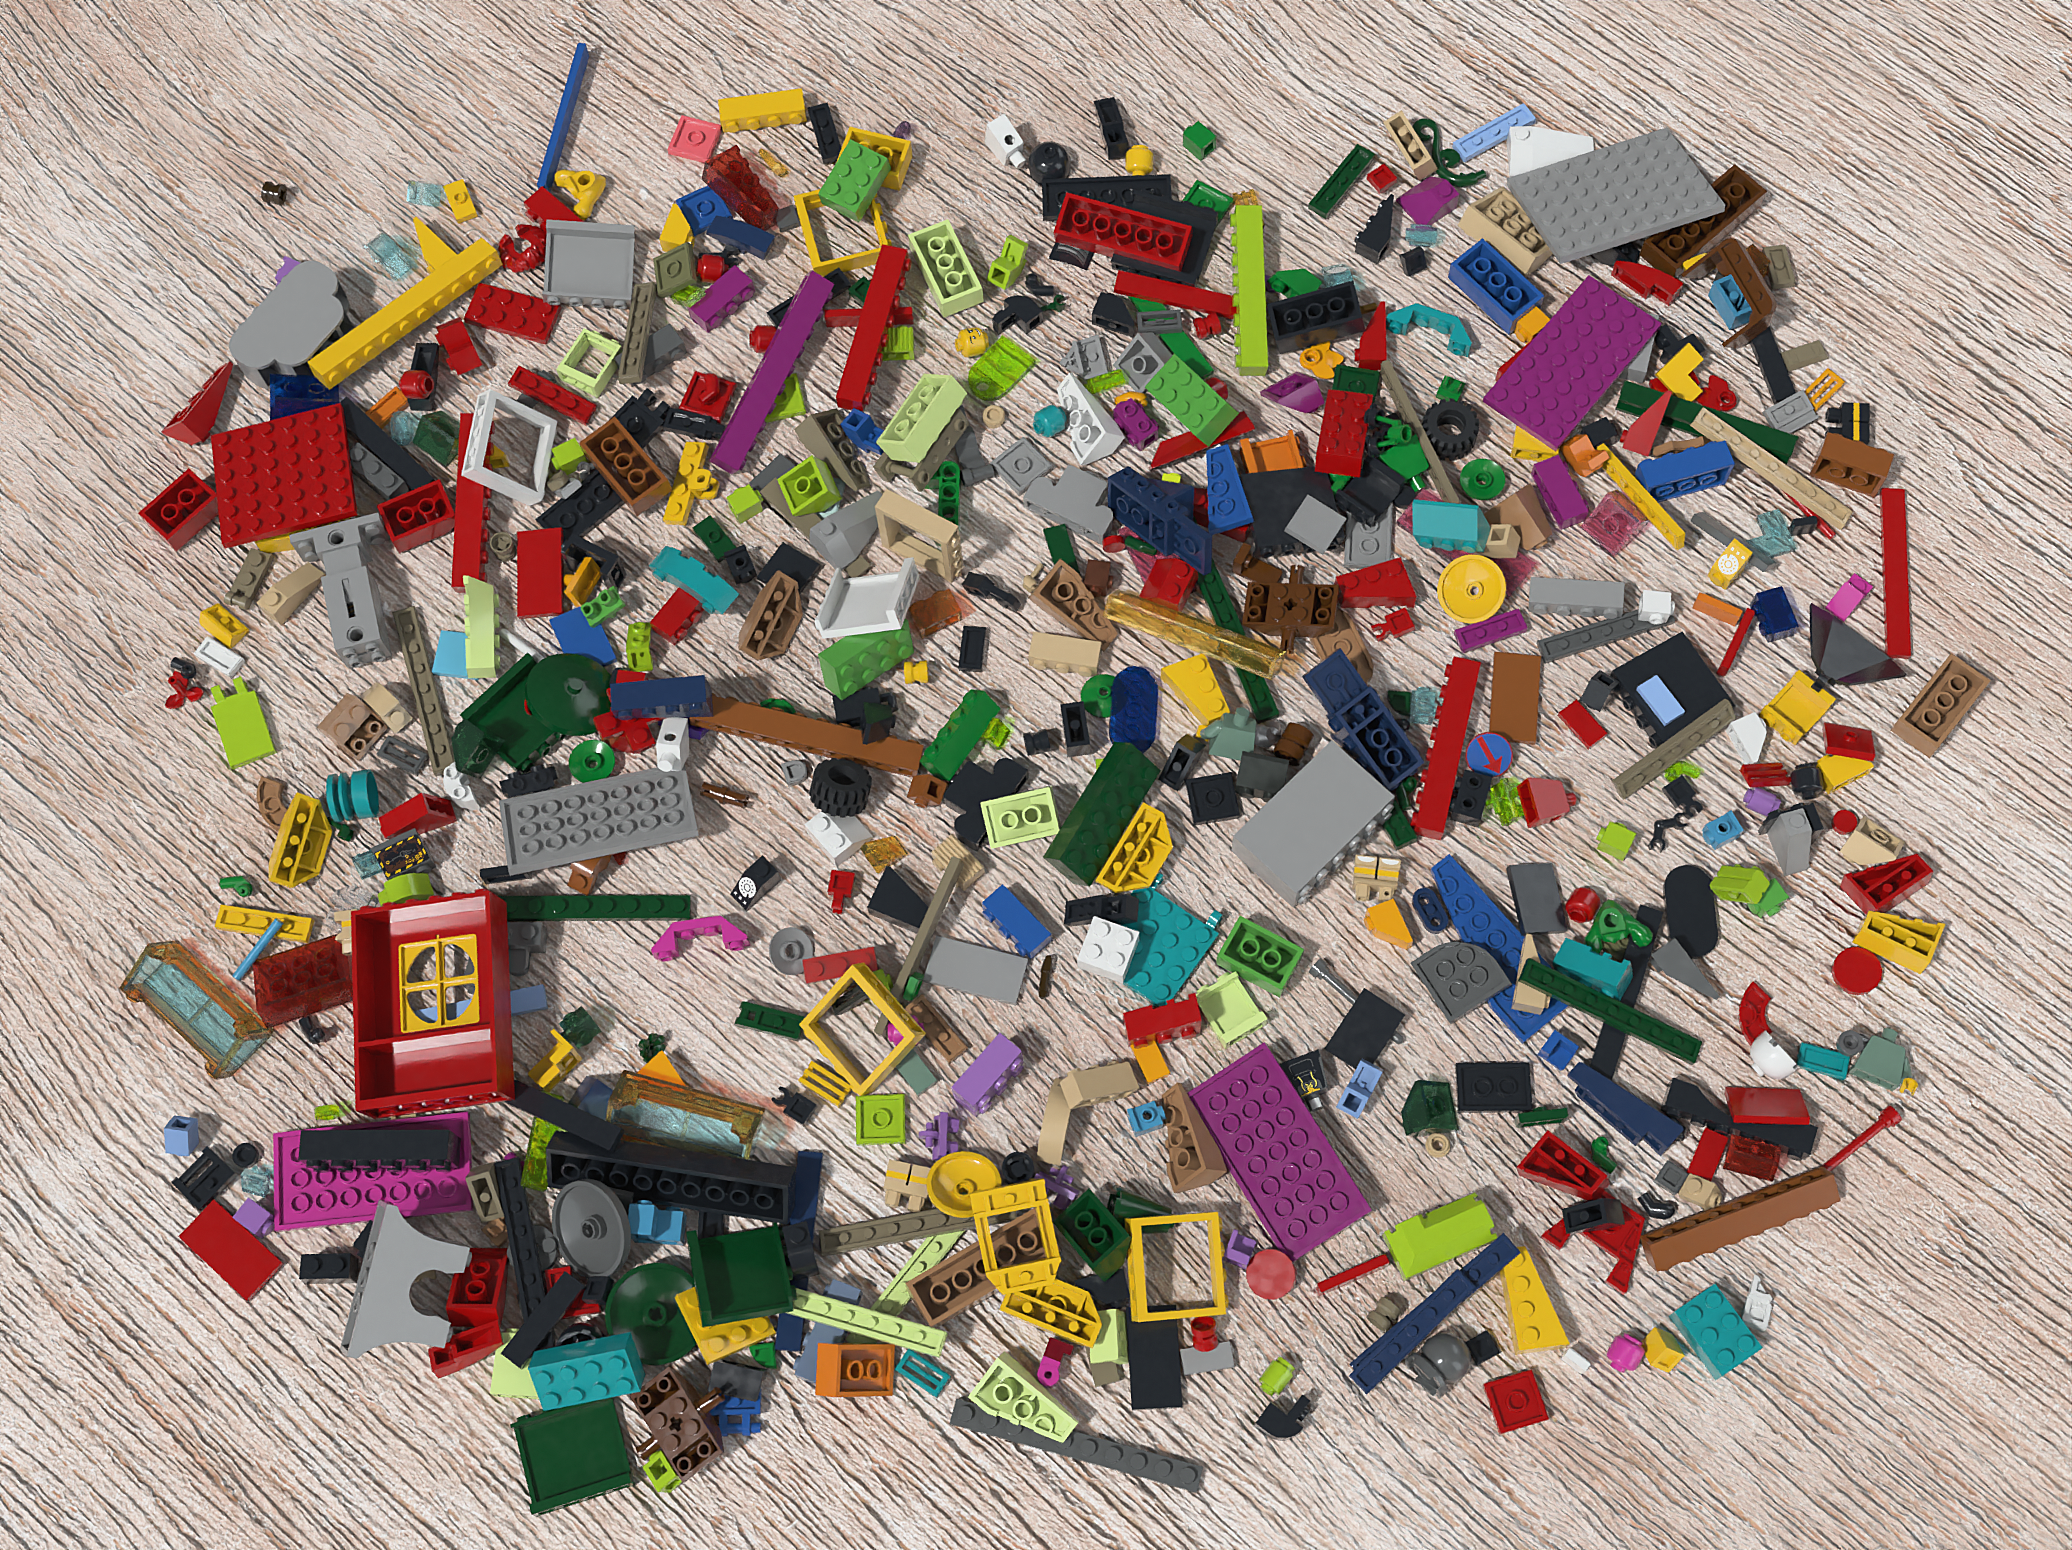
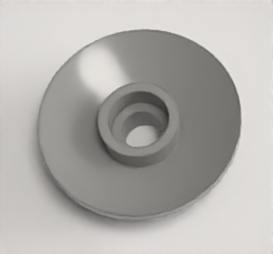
[769,927,813,975]

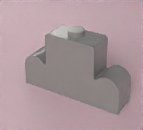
[1023,465,1113,545]

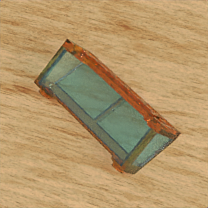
[119,940,275,1080]
[606,1070,765,1160]

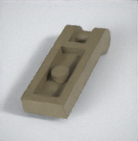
[224,548,274,610]

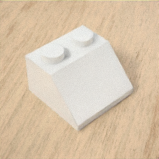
[804,812,873,867]

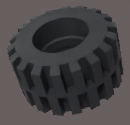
[1422,398,1479,461]
[809,758,872,818]

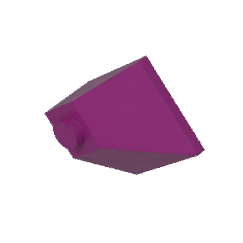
[1396,176,1460,230]
[1260,371,1325,413]

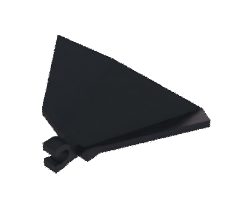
[1809,603,1907,693]

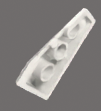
[1506,126,1594,178]
[1057,373,1125,466]

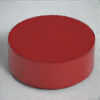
[1102,535,1125,553]
[1831,810,1857,835]

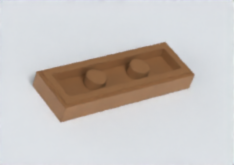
[904,994,968,1065]

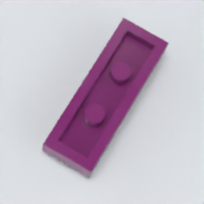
[1454,608,1528,653]

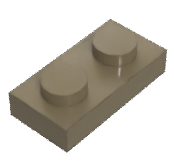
[1762,244,1796,290]

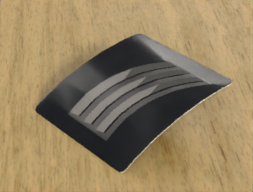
[1049,242,1094,270]

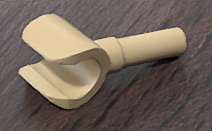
[1023,563,1043,593]

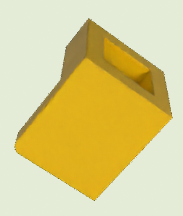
[1641,1327,1685,1373]

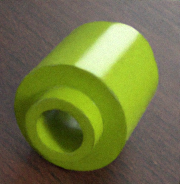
[1259,1357,1295,1396]

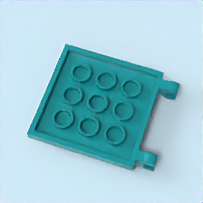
[1121,872,1223,1007]

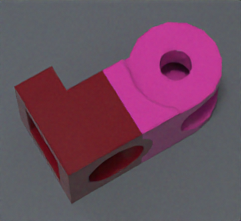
[1037,1337,1074,1388]

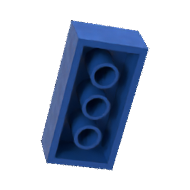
[1448,238,1544,335]
[1634,440,1735,503]

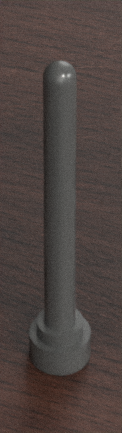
[1309,958,1404,1044]

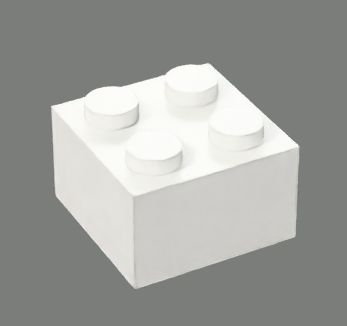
[1077,916,1139,984]

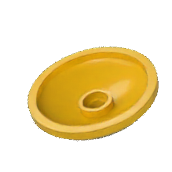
[1437,555,1506,624]
[926,1151,1001,1218]

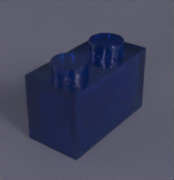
[1750,586,1799,643]

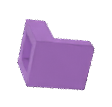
[1222,1229,1256,1270]

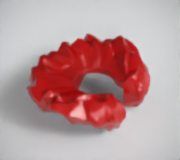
[498,224,547,274]

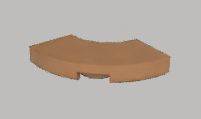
[1652,436,1711,457]
[257,776,287,832]

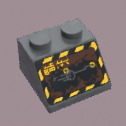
[371,828,436,880]

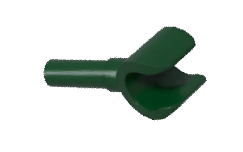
[1040,295,1066,312]
[327,817,354,842]

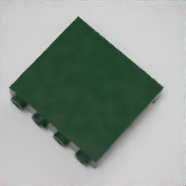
[460,652,567,774]
[686,1222,797,1327]
[510,1397,635,1517]

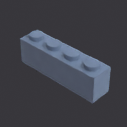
[793,1279,863,1385]

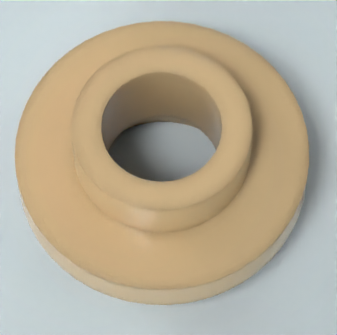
[1425,1133,1450,1158]

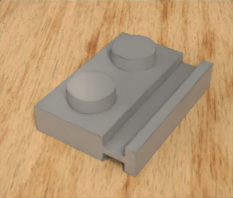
[1762,390,1819,434]

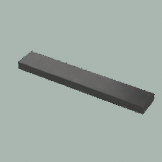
[1536,609,1675,664]

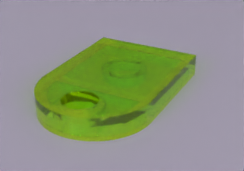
[968,335,1036,401]

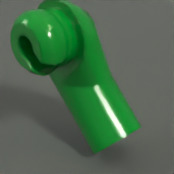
[220,876,253,897]
[1591,1136,1617,1174]

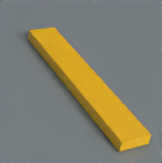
[1597,443,1685,550]

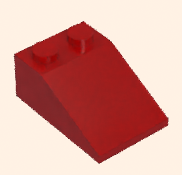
[446,1248,509,1327]

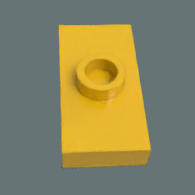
[443,179,478,224]

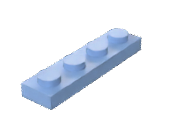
[1452,103,1536,162]

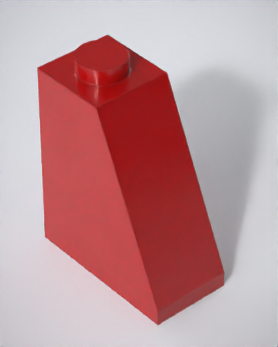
[378,792,457,840]

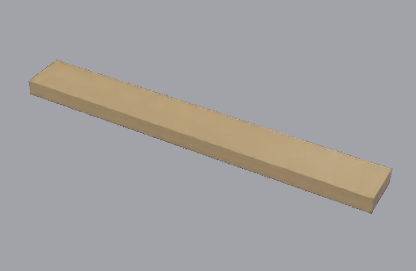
[1690,407,1853,530]

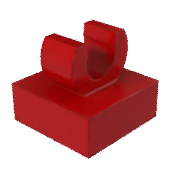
[1366,164,1398,194]

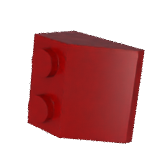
[1138,558,1198,616]

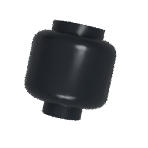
[1790,763,1824,800]

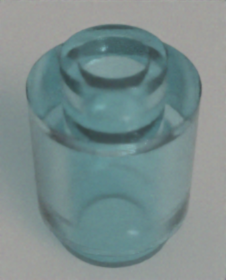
[1405,224,1437,247]
[390,411,414,446]

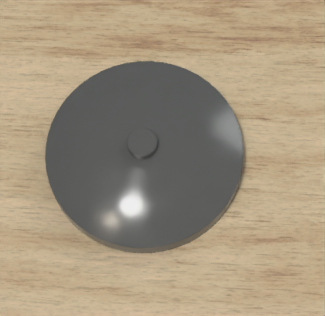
[552,1179,631,1278]

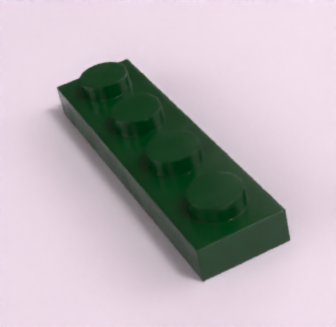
[1308,144,1375,219]

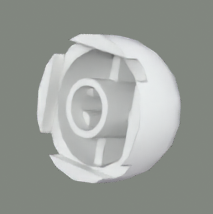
[1750,1030,1800,1080]

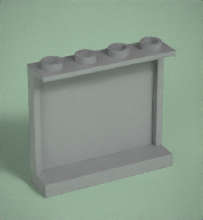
[542,220,635,309]

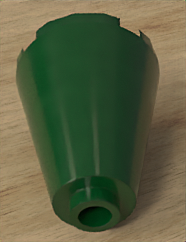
[1107,1185,1174,1234]

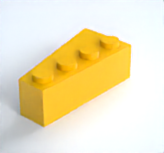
[1499,1246,1570,1355]

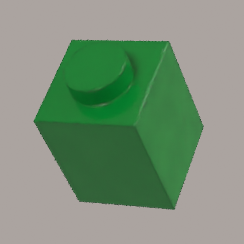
[1183,121,1216,161]

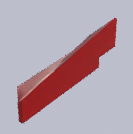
[1149,411,1255,470]

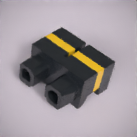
[1825,402,1870,445]

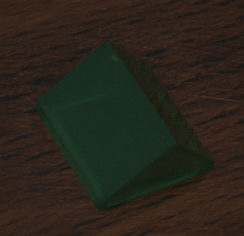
[413,410,460,467]

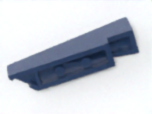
[1567,1062,1683,1156]

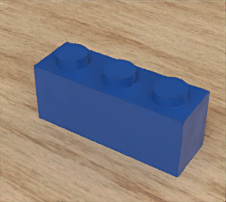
[982,884,1052,960]

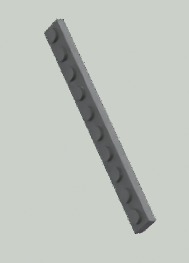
[949,1398,1203,1493]

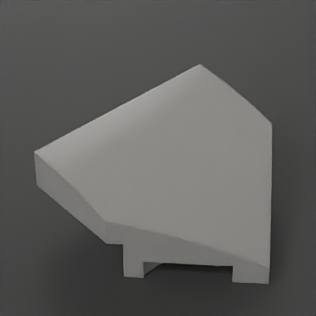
[1059,335,1110,382]

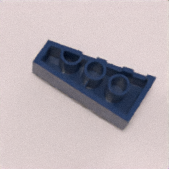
[610,675,713,720]

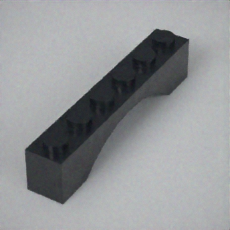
[1660,1078,1818,1161]

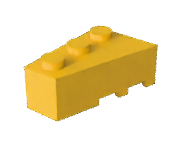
[1852,911,1945,974]

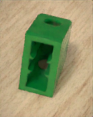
[1376,434,1429,493]

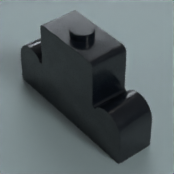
[943,758,1029,852]

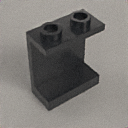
[1335,455,1406,528]

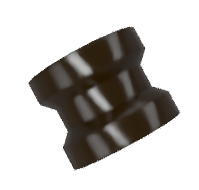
[261,181,287,205]

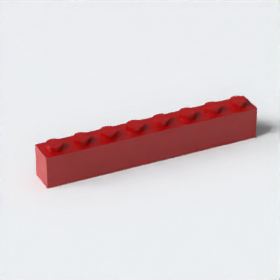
[836,244,912,413]
[451,413,495,593]
[1410,656,1481,841]

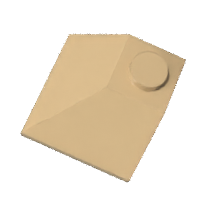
[1839,816,1905,865]

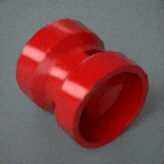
[1193,312,1222,340]
[1191,1316,1218,1352]

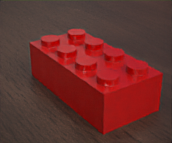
[1315,389,1373,477]

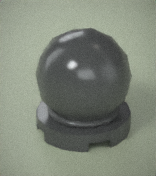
[1405,1333,1472,1399]

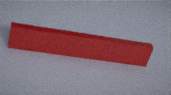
[1113,270,1237,319]

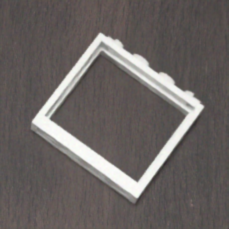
[461,389,557,506]

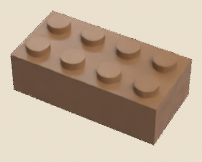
[1890,653,1991,758]

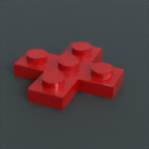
[593,681,666,754]

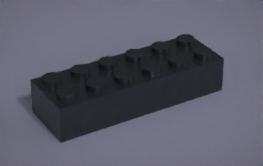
[298,1130,461,1173]

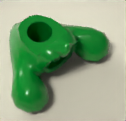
[1582,899,1653,954]

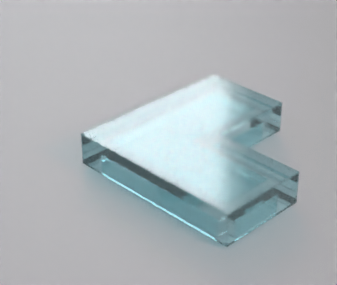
[1746,509,1796,558]

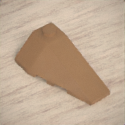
[1028,559,1118,652]
[1162,1083,1227,1193]

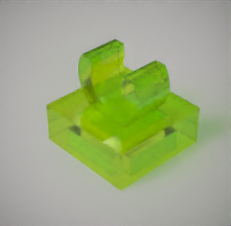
[981,717,1011,750]

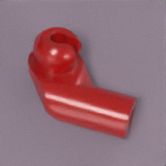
[697,373,720,405]

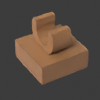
[481,1217,509,1248]

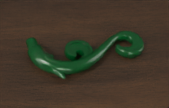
[1412,118,1486,188]

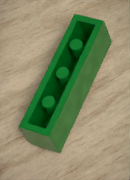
[919,689,1001,781]

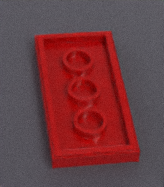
[517,527,564,619]
[178,1199,284,1302]

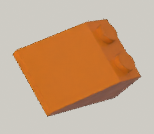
[815,1343,895,1397]

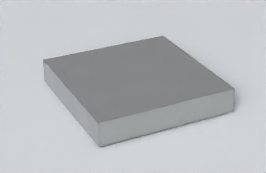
[990,436,1053,496]
[1284,495,1347,555]

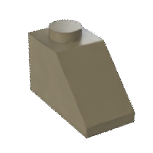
[465,1162,504,1223]

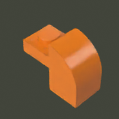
[1559,434,1610,477]

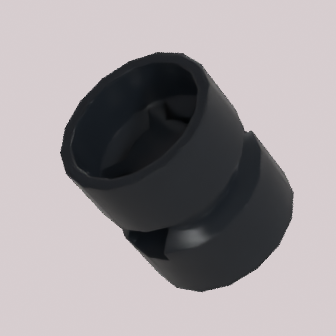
[1002,1152,1035,1185]

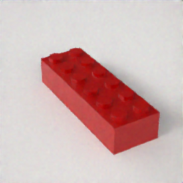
[1053,192,1193,272]

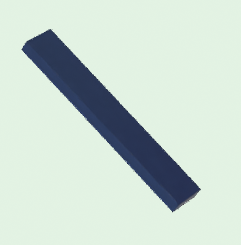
[1349,1268,1476,1395]

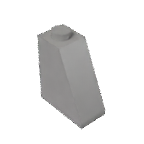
[1767,808,1812,877]

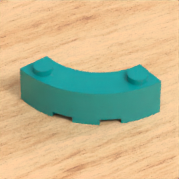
[649,546,739,615]

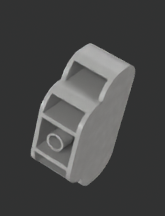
[229,261,354,389]

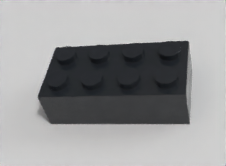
[1267,281,1366,354]

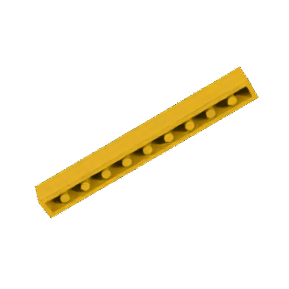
[307,237,503,390]

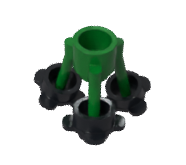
[1364,403,1412,458]

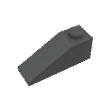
[1650,937,1720,1000]

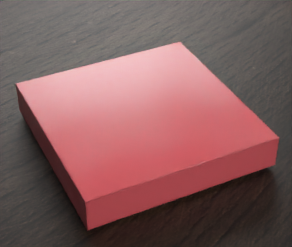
[667,115,722,164]

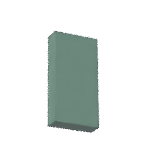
[896,1049,937,1097]

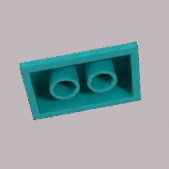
[1412,499,1491,553]

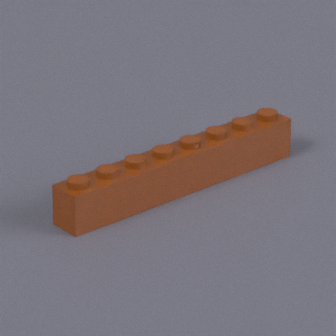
[1640,1166,1841,1272]

